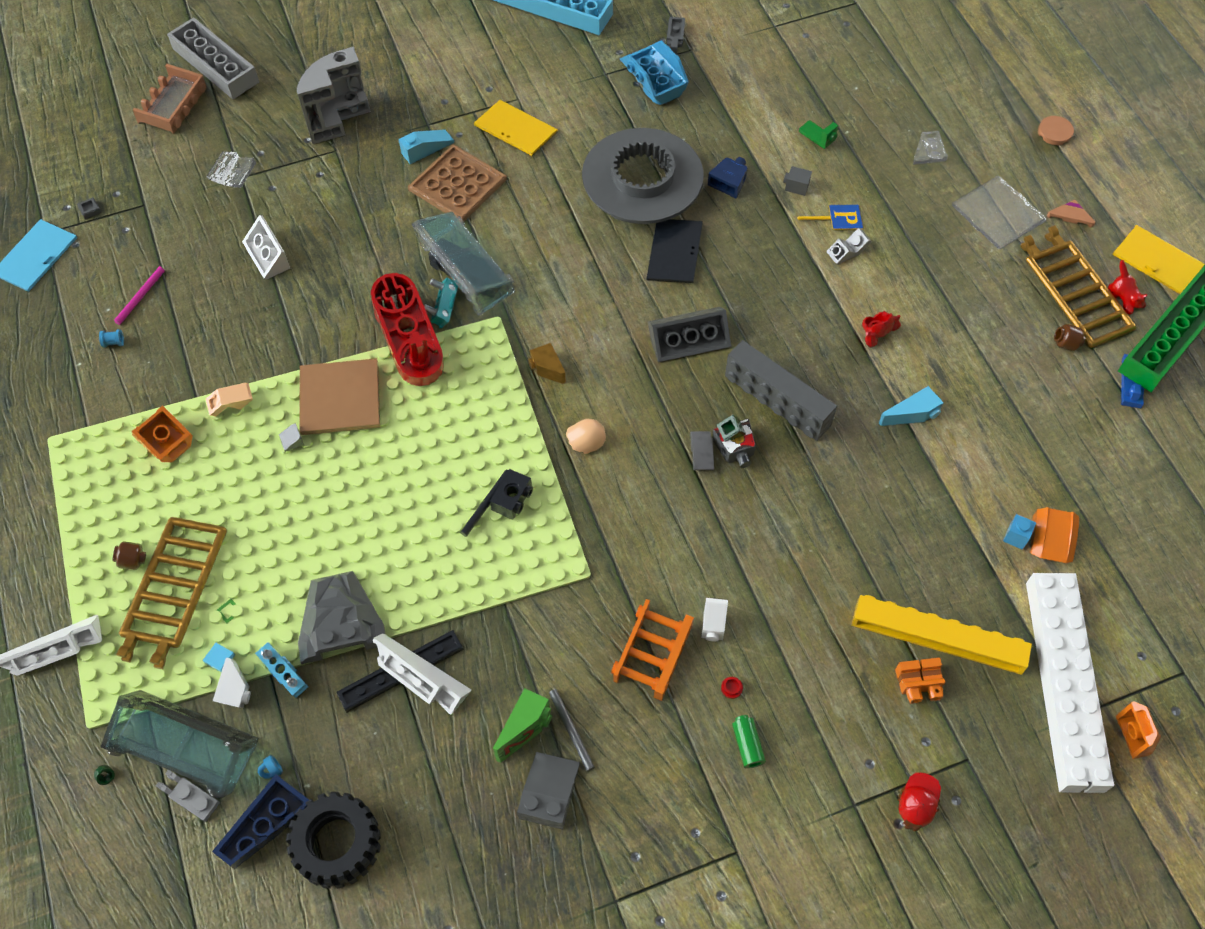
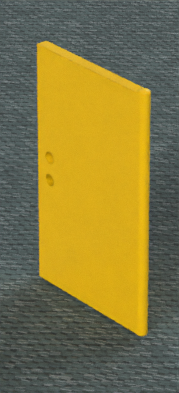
[474,100,558,156]
[1112,225,1205,294]

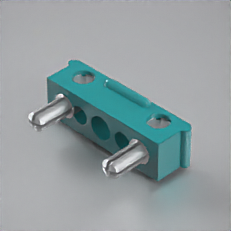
[424,277,459,328]

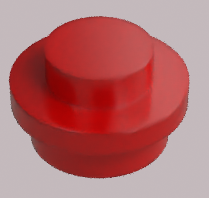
[721,677,743,699]

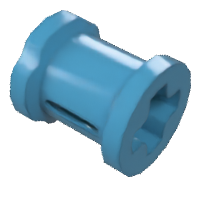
[99,329,124,348]

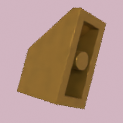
[528,343,566,384]

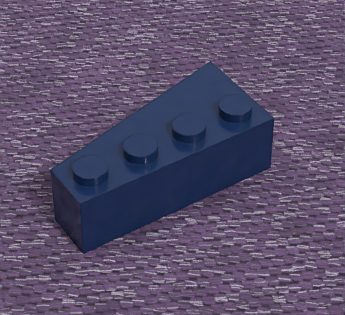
[212,774,309,870]

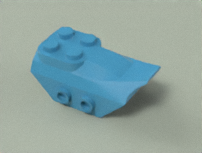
[620,40,689,105]

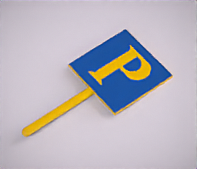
[797,205,863,230]

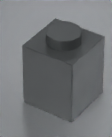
[783,166,812,196]

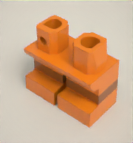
[895,658,946,704]

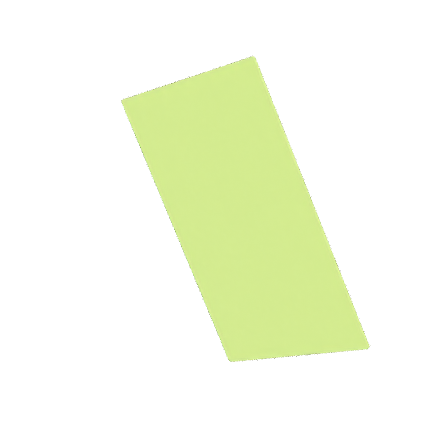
[48,317,591,729]

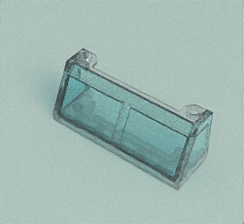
[412,212,515,316]

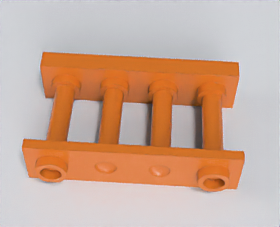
[611,599,694,701]

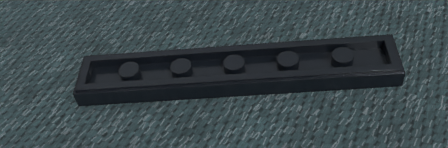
[336,630,464,713]

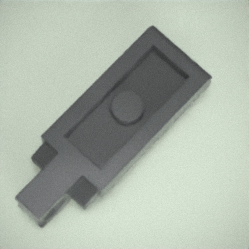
[666,17,685,55]

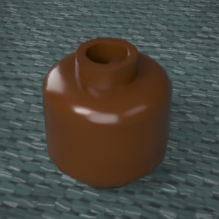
[1054,324,1085,351]
[112,541,146,570]

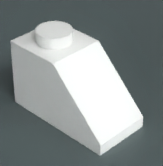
[701,598,728,642]
[213,658,251,708]

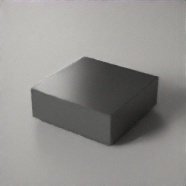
[77,197,102,220]

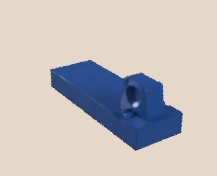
[1121,354,1144,409]

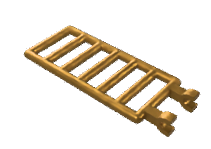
[1020,225,1136,348]
[116,517,227,670]

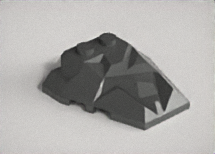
[298,571,386,664]

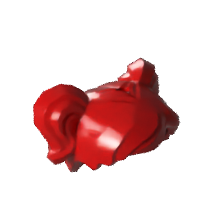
[862,311,901,348]

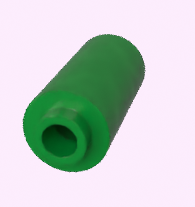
[732,715,766,768]

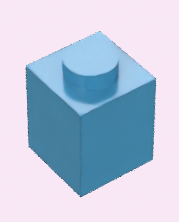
[1003,514,1036,550]

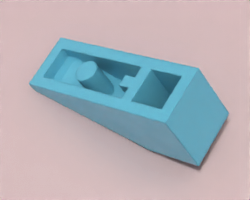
[399,130,455,164]
[879,386,943,426]

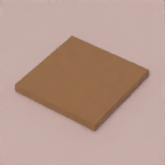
[408,144,507,223]
[300,358,380,435]

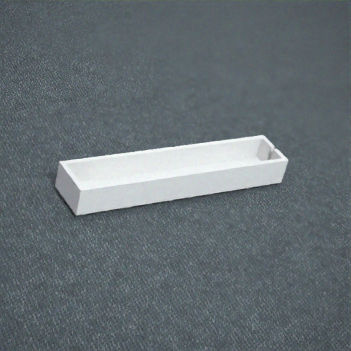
[1026,573,1114,793]

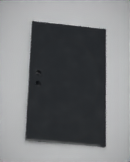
[646,219,703,283]

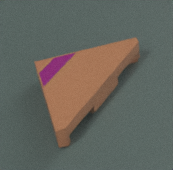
[1047,200,1096,227]

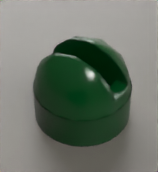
[94,765,115,785]

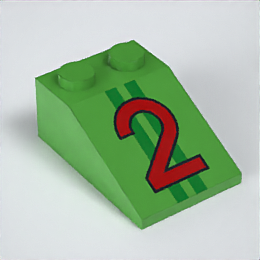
[493,688,552,763]

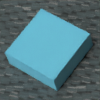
[203,643,235,672]

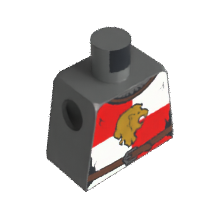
[712,419,755,468]

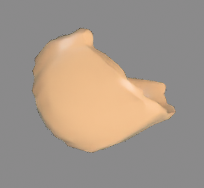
[566,419,606,454]

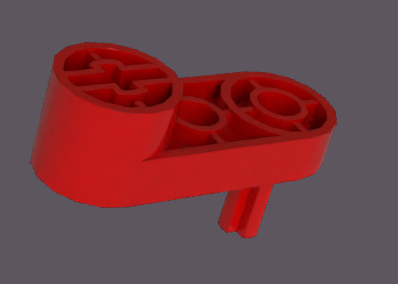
[371,273,444,386]

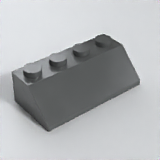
[648,307,731,362]

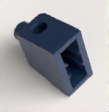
[707,157,748,199]

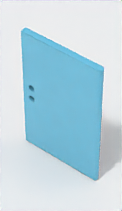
[0,219,77,292]

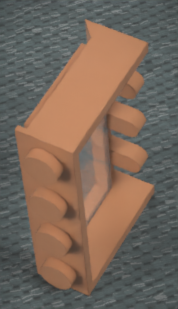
[133,64,206,134]

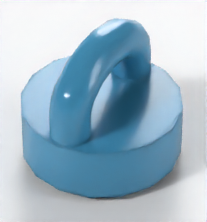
[258,755,283,779]

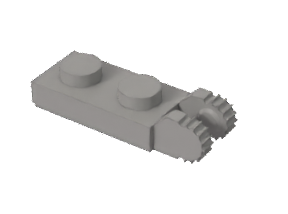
[156,770,220,822]

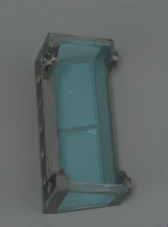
[101,690,259,798]

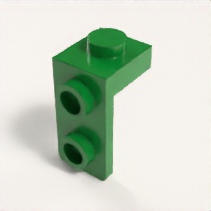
[799,120,839,149]

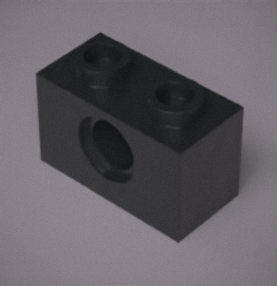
[490,469,533,520]

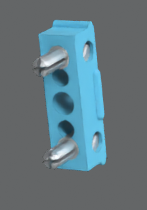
[255,642,309,698]

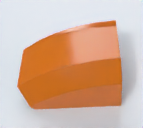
[131,405,193,462]
[1030,507,1079,563]
[1115,701,1161,759]

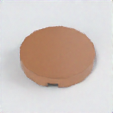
[1038,116,1074,145]

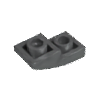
[690,431,714,470]

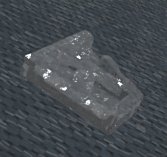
[913,131,948,165]

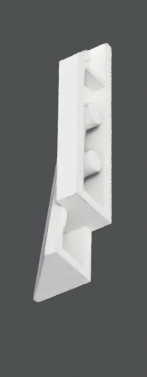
[0,615,102,676]
[373,634,471,715]

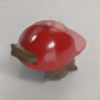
[898,772,941,831]

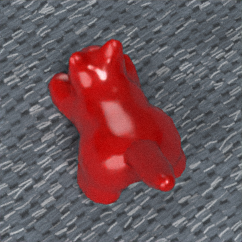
[1108,260,1148,315]

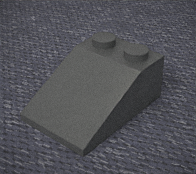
[517,752,580,830]

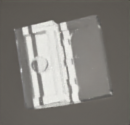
[206,152,256,188]

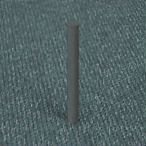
[549,689,595,772]

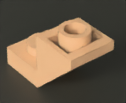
[206,383,253,417]

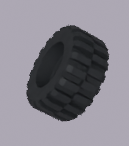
[286,792,381,889]

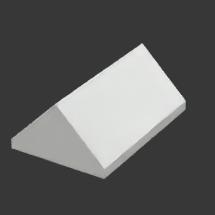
[242,215,291,279]

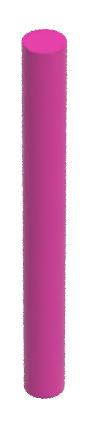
[114,266,165,325]

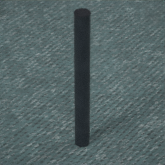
[460,469,508,537]

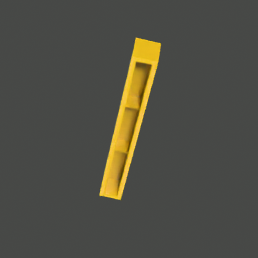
[851,595,1032,675]

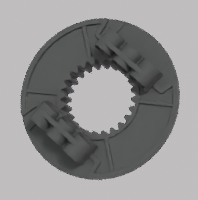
[582,128,703,224]

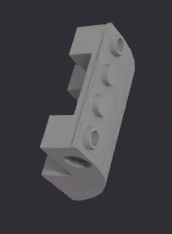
[297,47,371,144]

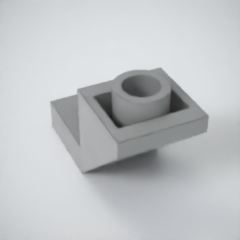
[826,228,872,264]

